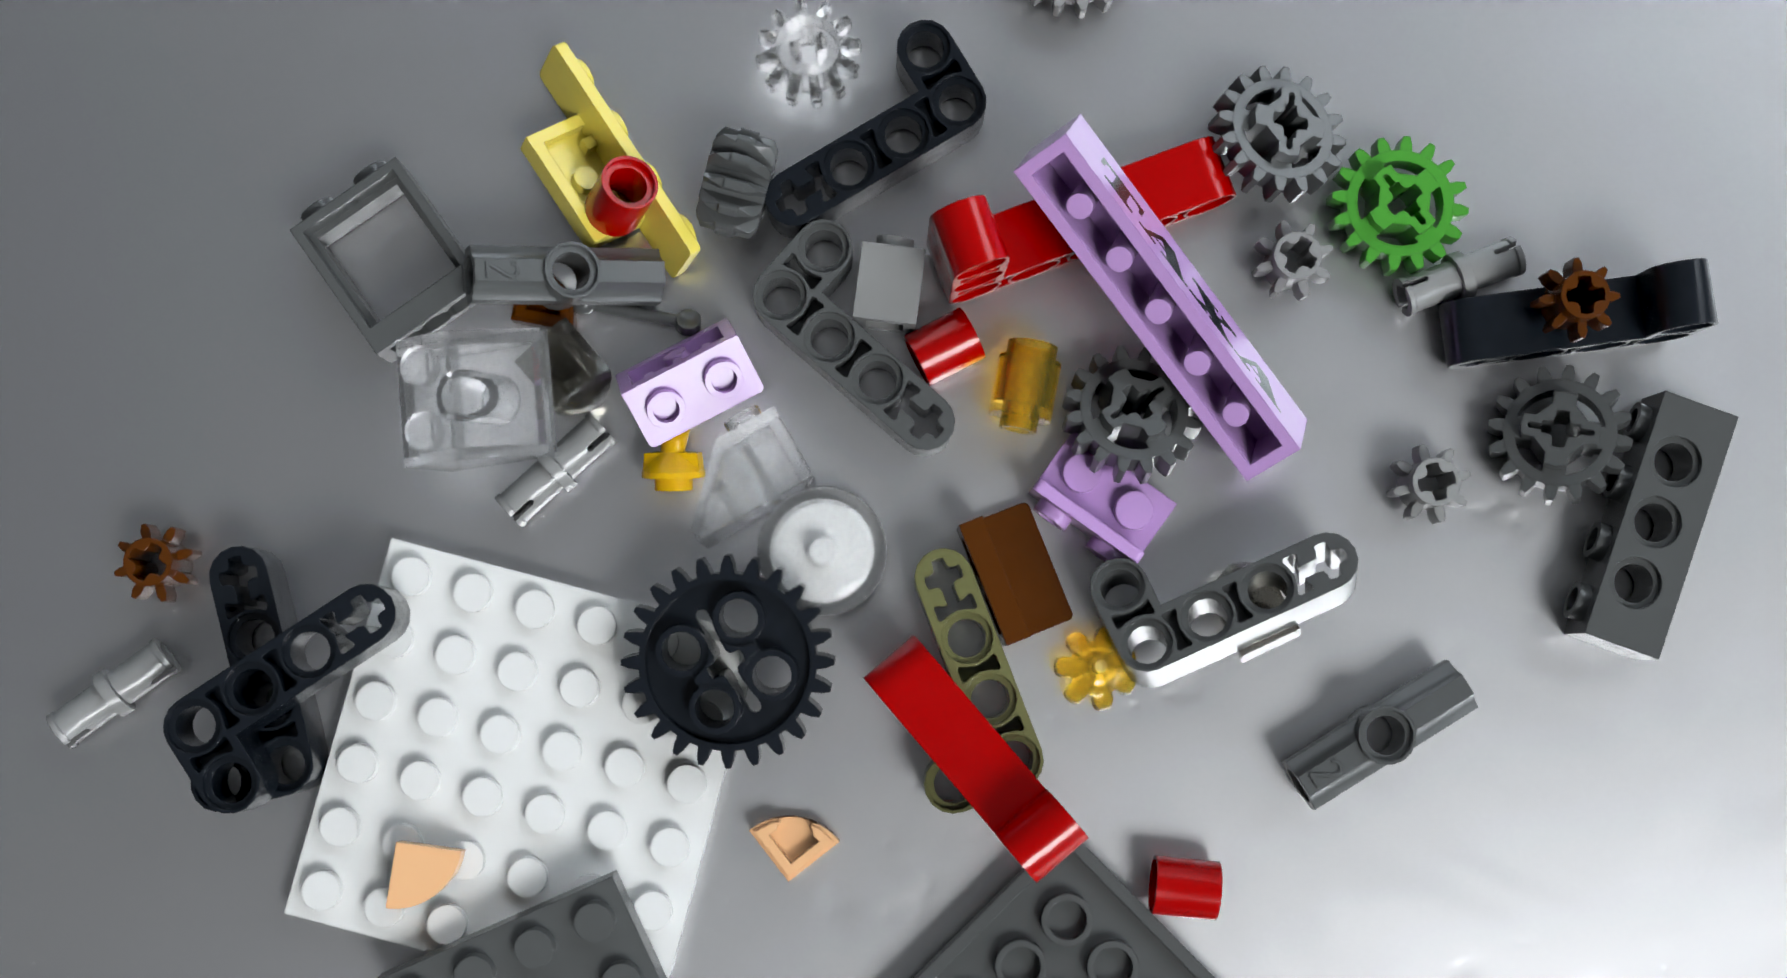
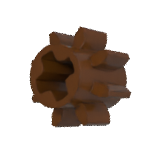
[1530,257,1621,343]
[114,524,203,603]

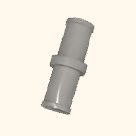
[1392,236,1526,317]
[494,412,617,528]
[46,638,181,749]

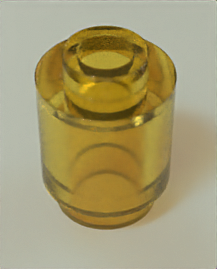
[988,338,1062,435]

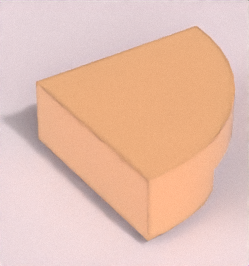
[749,815,840,882]
[386,840,466,909]

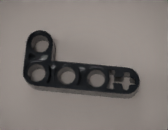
[765,20,986,238]
[1438,258,1718,369]
[191,546,329,812]
[163,584,410,813]

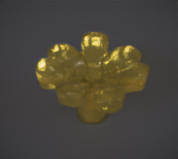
[1054,627,1136,711]

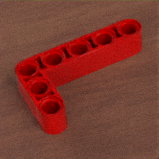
[926,136,1236,304]

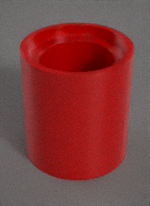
[585,156,658,237]
[903,307,986,386]
[1148,855,1223,920]

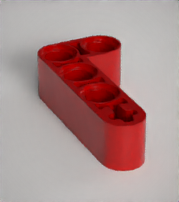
[863,635,1089,883]

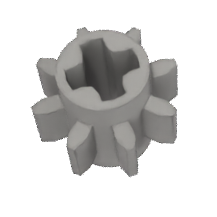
[1251,220,1333,301]
[1386,444,1471,524]

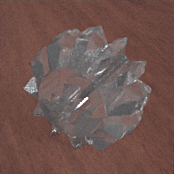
[755,0,862,109]

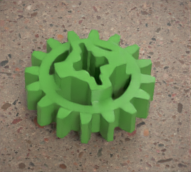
[1326,136,1469,276]

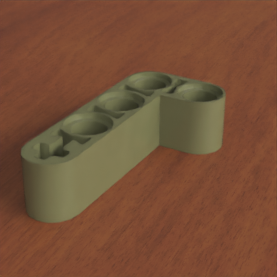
[913,548,1044,814]

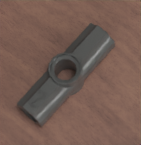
[462,241,666,311]
[1281,660,1478,810]

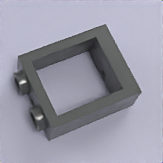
[290,157,477,364]

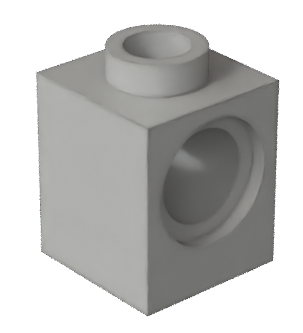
[852,234,926,334]

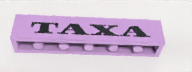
[1013,114,1307,481]

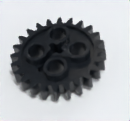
[621,554,836,769]

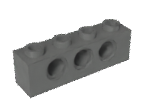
[1563,391,1739,660]

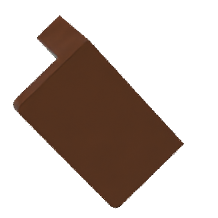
[956,503,1073,647]

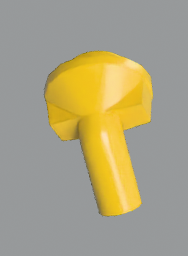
[642,429,705,491]

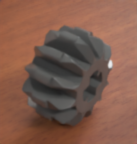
[696,127,778,239]

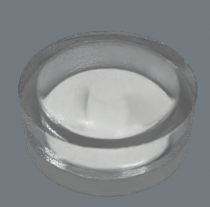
[757,486,887,617]

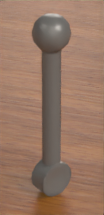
[573,305,701,337]

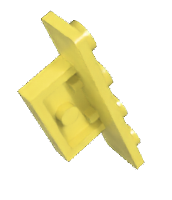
[520,42,700,278]

